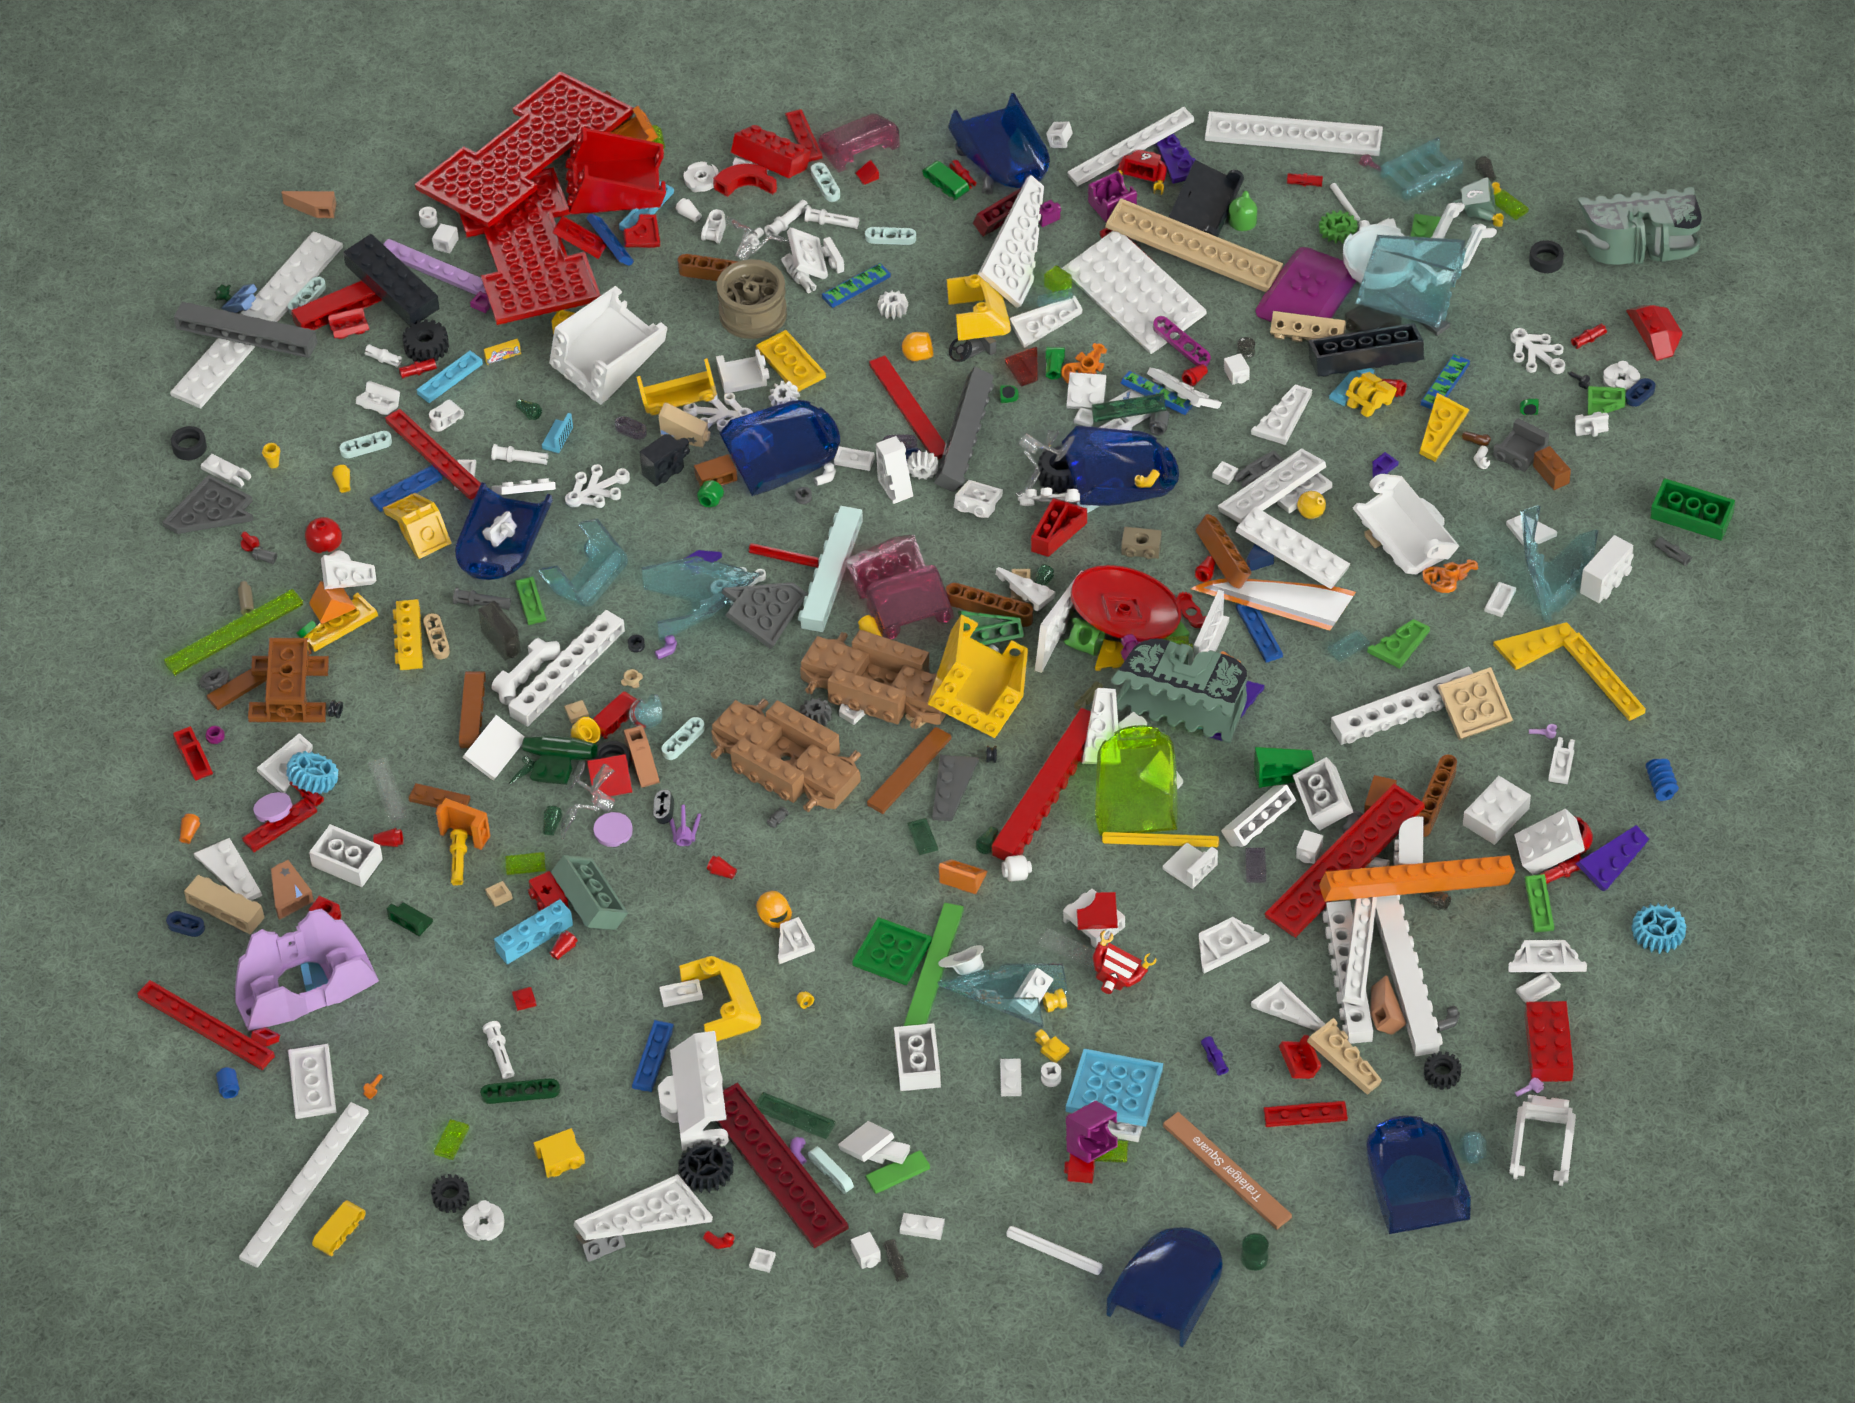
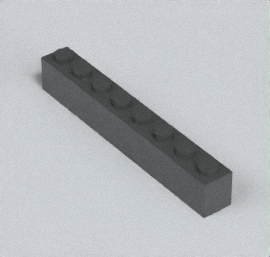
[174,302,317,358]
[934,366,994,492]

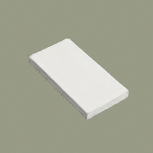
[288,1044,336,1119]

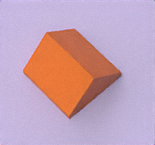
[309,581,356,624]
[939,859,988,894]

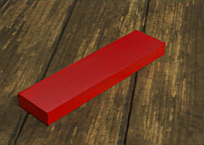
[785,109,823,162]
[242,797,317,853]
[1263,1101,1348,1127]

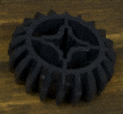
[678,1140,734,1193]

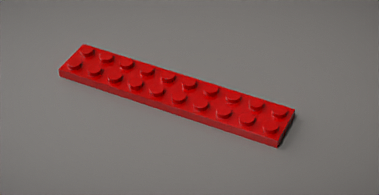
[1265,784,1425,938]

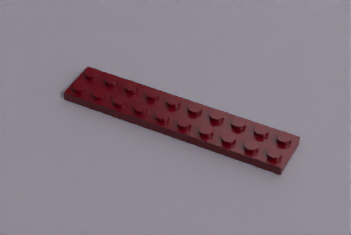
[715,1082,849,1249]

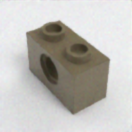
[1121,527,1162,559]

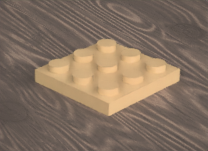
[1437,667,1513,740]

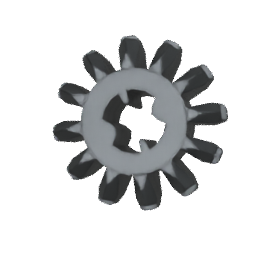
[800,697,832,726]

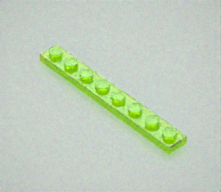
[164,589,303,676]

